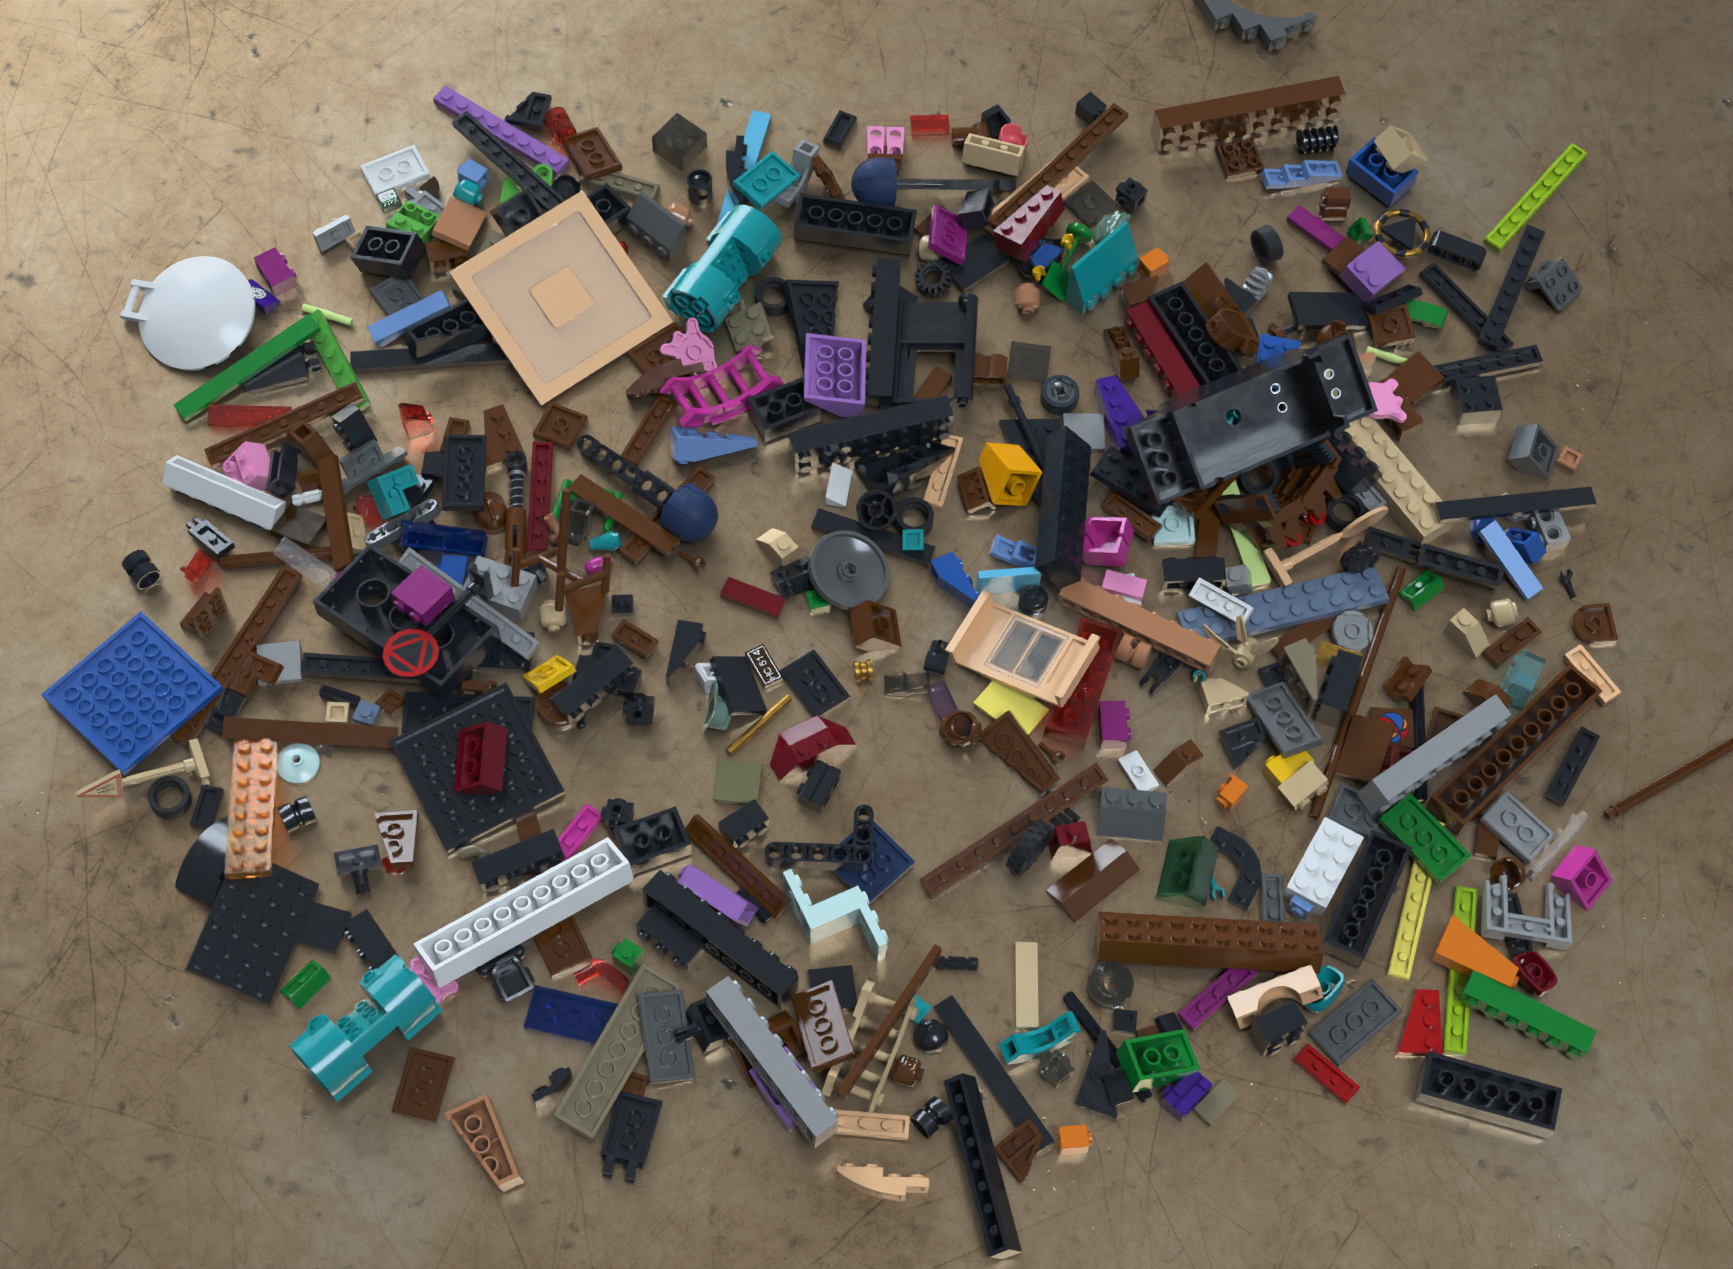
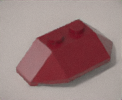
[770,715,856,782]

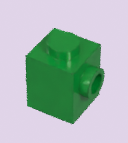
[611,938,644,976]

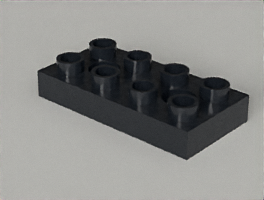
[313,544,501,699]

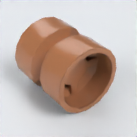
[1115,633,1153,670]

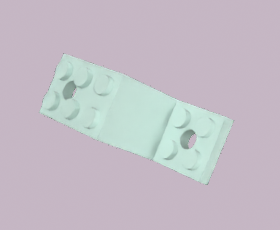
[783,869,889,962]

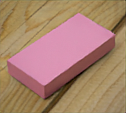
[1102,570,1147,601]

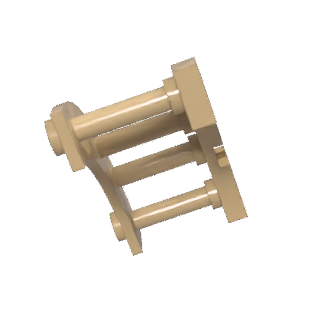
[822,980,918,1113]

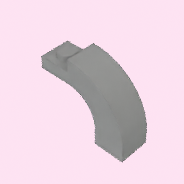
[773,139,820,208]

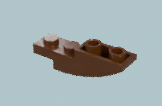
[626,358,704,398]

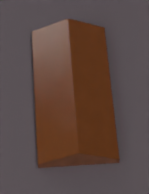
[1046,839,1140,923]

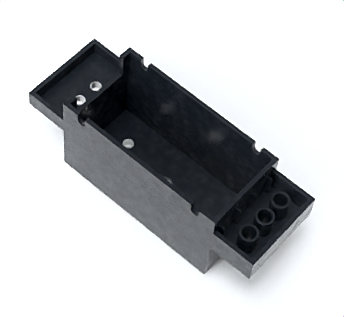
[1123,334,1378,506]

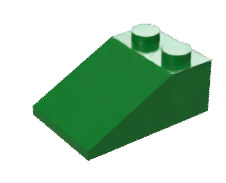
[1116,1029,1200,1092]

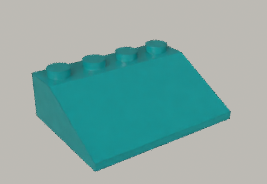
[1065,221,1138,314]

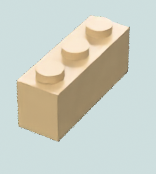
[961,133,1025,176]

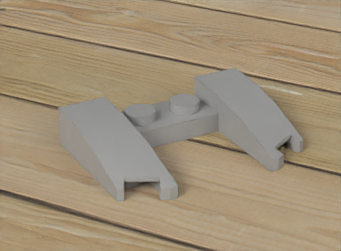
[1481,875,1572,951]

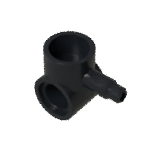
[923,640,950,676]

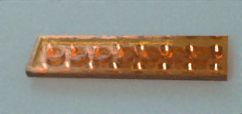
[224,739,279,879]

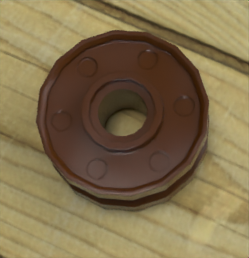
[536,681,577,730]

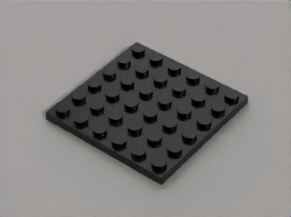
[390,682,565,853]

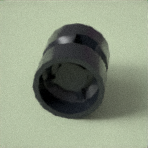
[687,169,713,206]
[122,550,161,590]
[277,795,317,833]
[910,1096,953,1139]

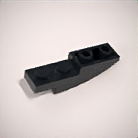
[726,135,748,206]

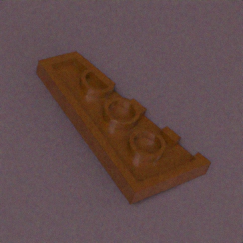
[979,710,1060,792]

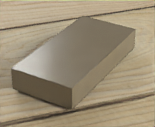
[1193,1078,1241,1126]

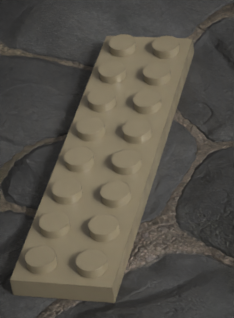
[552,963,681,1140]

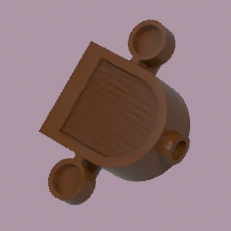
[1206,295,1260,358]

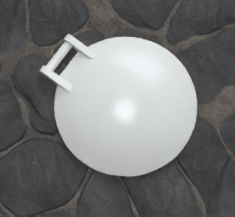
[120,256,255,371]

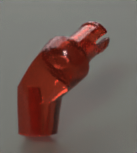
[573,958,629,990]

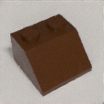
[849,600,902,652]

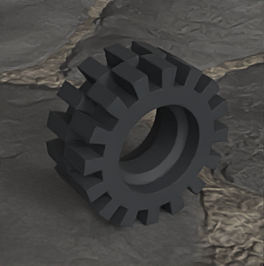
[915,259,952,298]

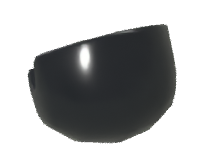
[552,174,581,200]
[913,1019,949,1053]

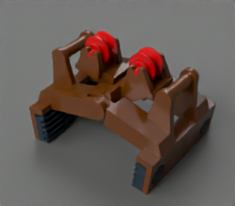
[1214,439,1342,551]

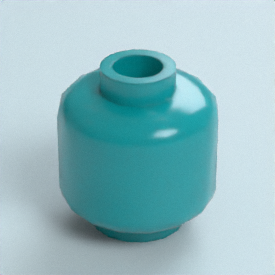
[452,179,483,206]

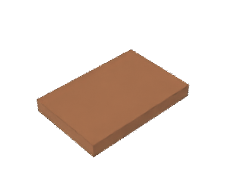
[431,196,487,251]

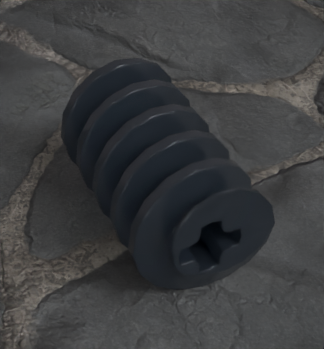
[1296,125,1339,154]

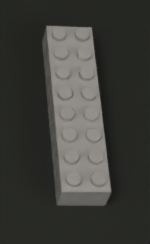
[1356,694,1512,815]
[706,976,839,1149]

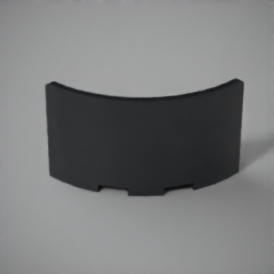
[175,815,270,907]

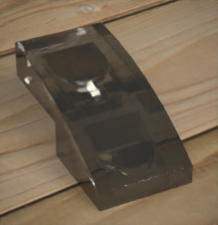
[884,670,930,696]

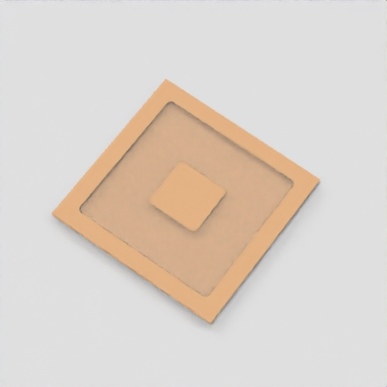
[449,190,673,406]

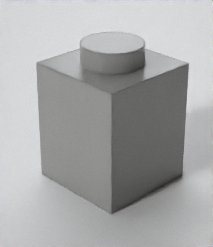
[1225,564,1253,596]

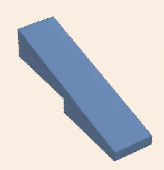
[367,290,451,348]

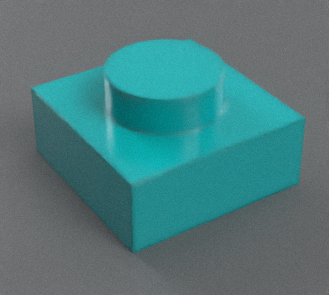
[903,529,924,552]
[902,995,932,1026]

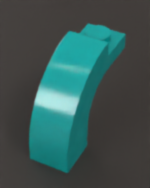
[998,1011,1081,1064]

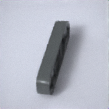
[364,499,441,549]

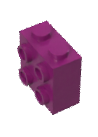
[391,565,455,627]

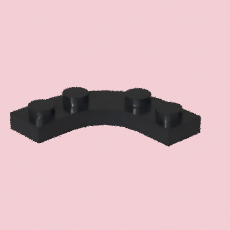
[1207,826,1261,911]

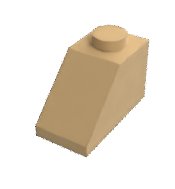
[756,528,799,567]
[1444,608,1490,659]
[1198,678,1249,713]

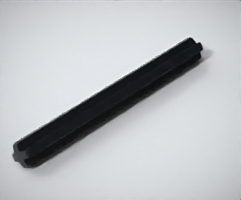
[1412,686,1428,802]
[1063,991,1152,1103]

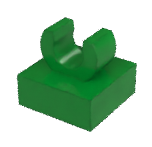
[1348,217,1374,245]

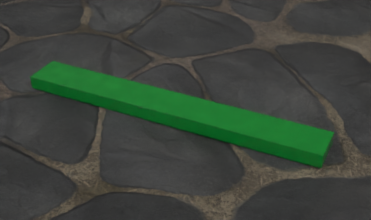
[174,314,321,422]

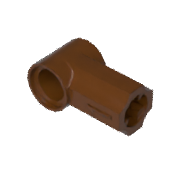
[951,122,990,145]

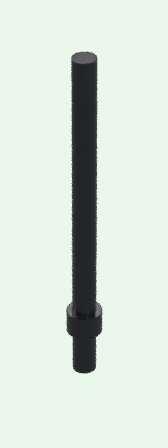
[1003,384,1045,472]

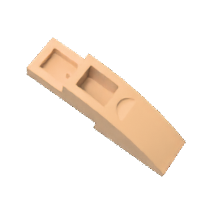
[836,1163,929,1201]

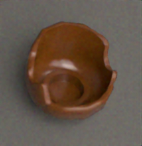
[1490,857,1526,890]

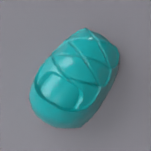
[1304,965,1345,1013]

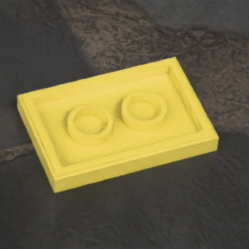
[973,681,1050,736]

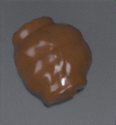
[939,710,982,747]

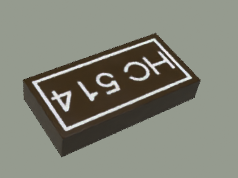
[745,644,783,690]

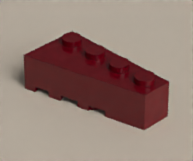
[993,185,1065,262]

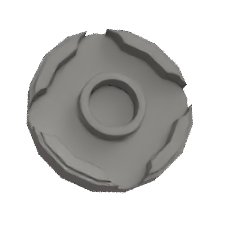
[1331,610,1374,653]

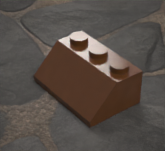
[726,1010,808,1088]

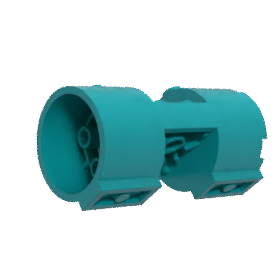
[662,205,782,333]
[288,954,443,1102]

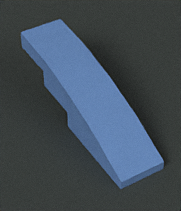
[1260,160,1343,189]
[989,534,1036,568]

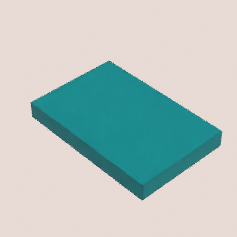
[732,150,801,211]

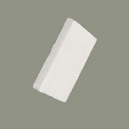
[360,145,430,197]

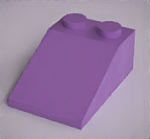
[1339,241,1406,303]

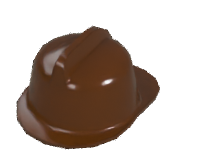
[473,491,507,535]

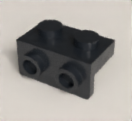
[770,557,814,599]

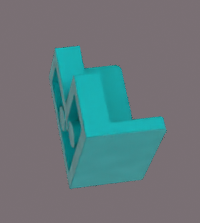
[366,464,420,521]

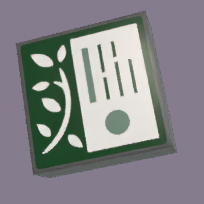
[376,187,402,213]

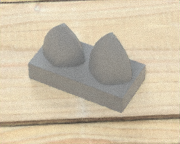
[312,214,355,252]

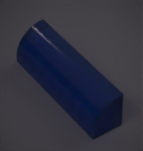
[400,520,488,557]

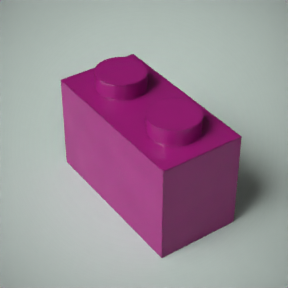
[254,247,297,297]
[1097,701,1132,749]

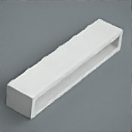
[162,455,286,530]

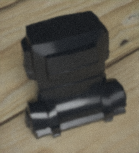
[476,944,535,1003]

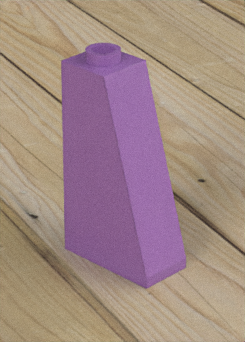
[678,863,759,927]

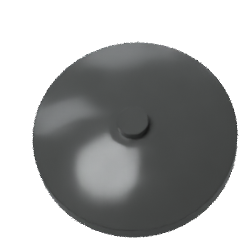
[808,530,890,610]

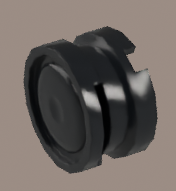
[1018,584,1049,618]

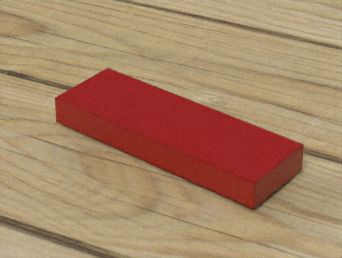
[1293,1043,1360,1105]

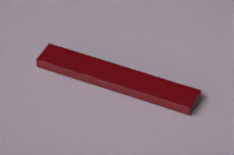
[526,442,554,554]

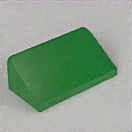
[1398,570,1444,611]
[280,960,331,1009]

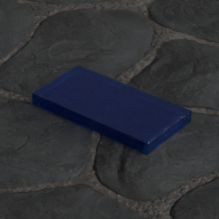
[524,985,618,1045]

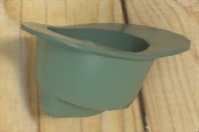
[702,682,732,732]

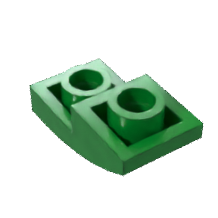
[1405,300,1448,329]

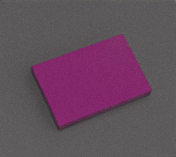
[928,204,968,265]

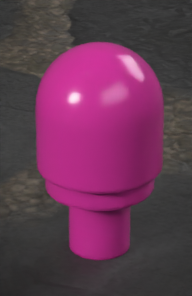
[585,556,614,575]

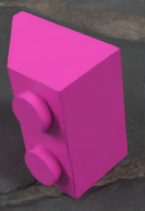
[1551,845,1612,910]

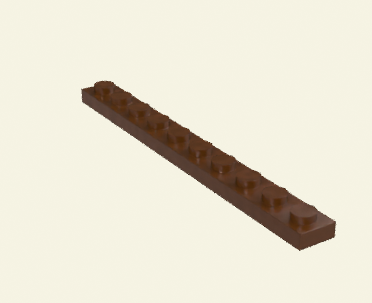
[988,103,1129,229]
[170,565,302,748]
[919,762,1109,898]

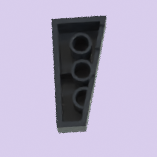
[405,299,493,358]

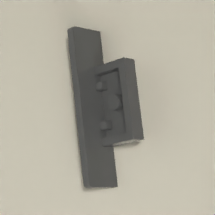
[339,439,408,495]

